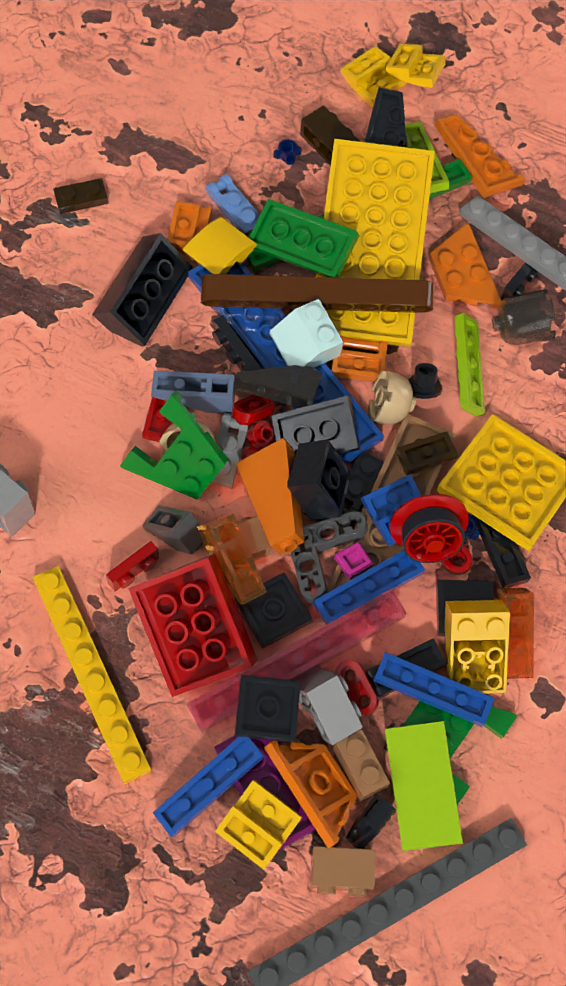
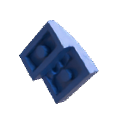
[360,474,421,546]

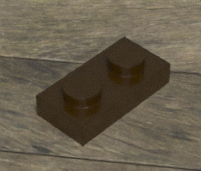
[53,178,108,214]
[396,431,458,476]

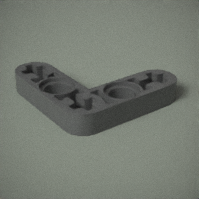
[291,511,368,604]

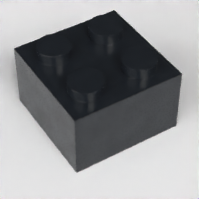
[287,439,351,520]

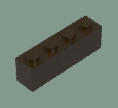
[300,105,361,166]

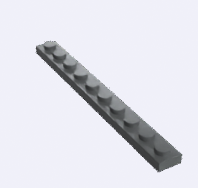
[247,818,527,986]

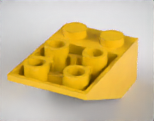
[445,600,510,693]

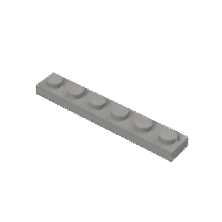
[460,196,566,291]

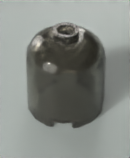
[492,289,556,345]

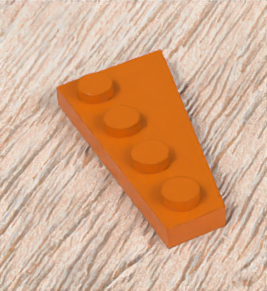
[435,114,526,198]

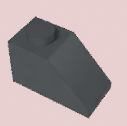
[142,505,209,555]

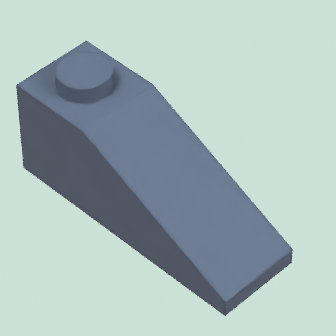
[151,371,235,414]

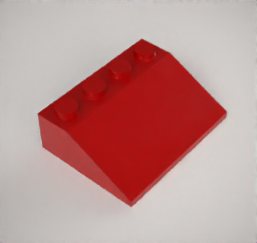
[129,553,258,697]

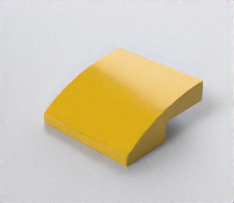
[386,44,445,88]
[340,46,407,107]
[183,217,257,274]
[215,780,303,870]

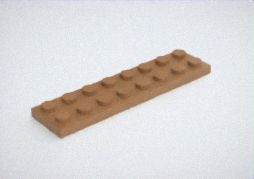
[327,414,456,624]

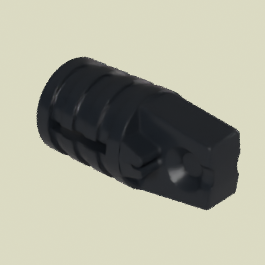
[345,793,396,849]

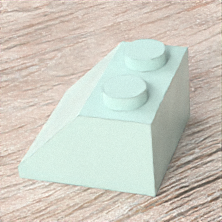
[270,299,344,376]

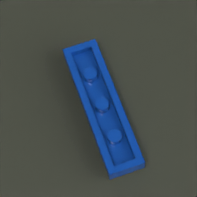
[313,550,425,628]
[373,652,494,727]
[153,737,265,837]

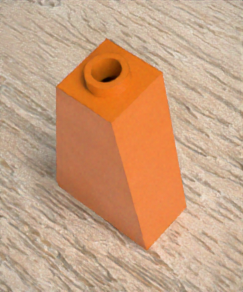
[236,438,304,554]

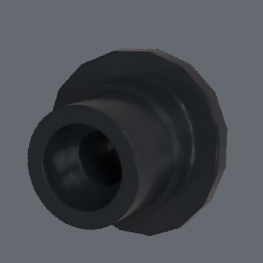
[408,363,443,399]

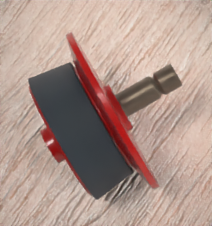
[390,494,469,563]

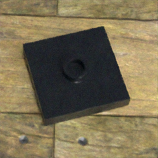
[235,572,312,649]
[436,580,494,636]
[234,675,301,743]

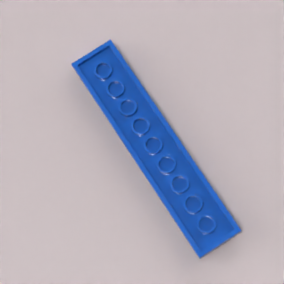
[188,261,384,465]

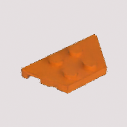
[428,223,502,309]
[264,741,357,849]

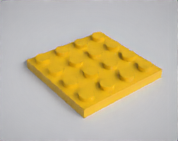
[436,414,566,551]

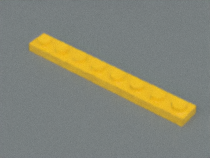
[32,566,151,785]

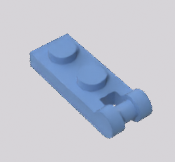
[205,174,260,237]

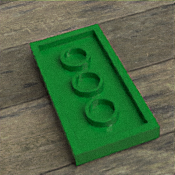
[249,199,360,278]

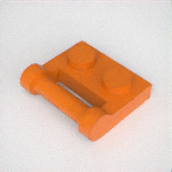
[332,335,388,382]

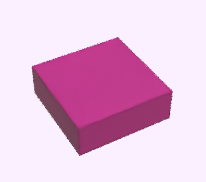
[334,541,374,581]

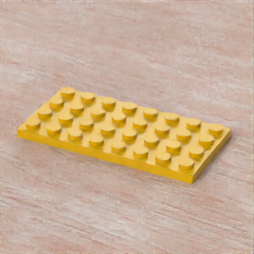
[316,139,435,347]

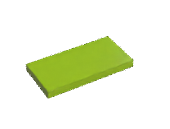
[385,721,463,851]

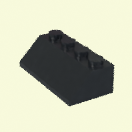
[92,233,194,346]

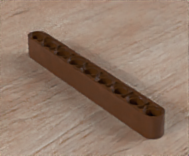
[201,274,433,313]

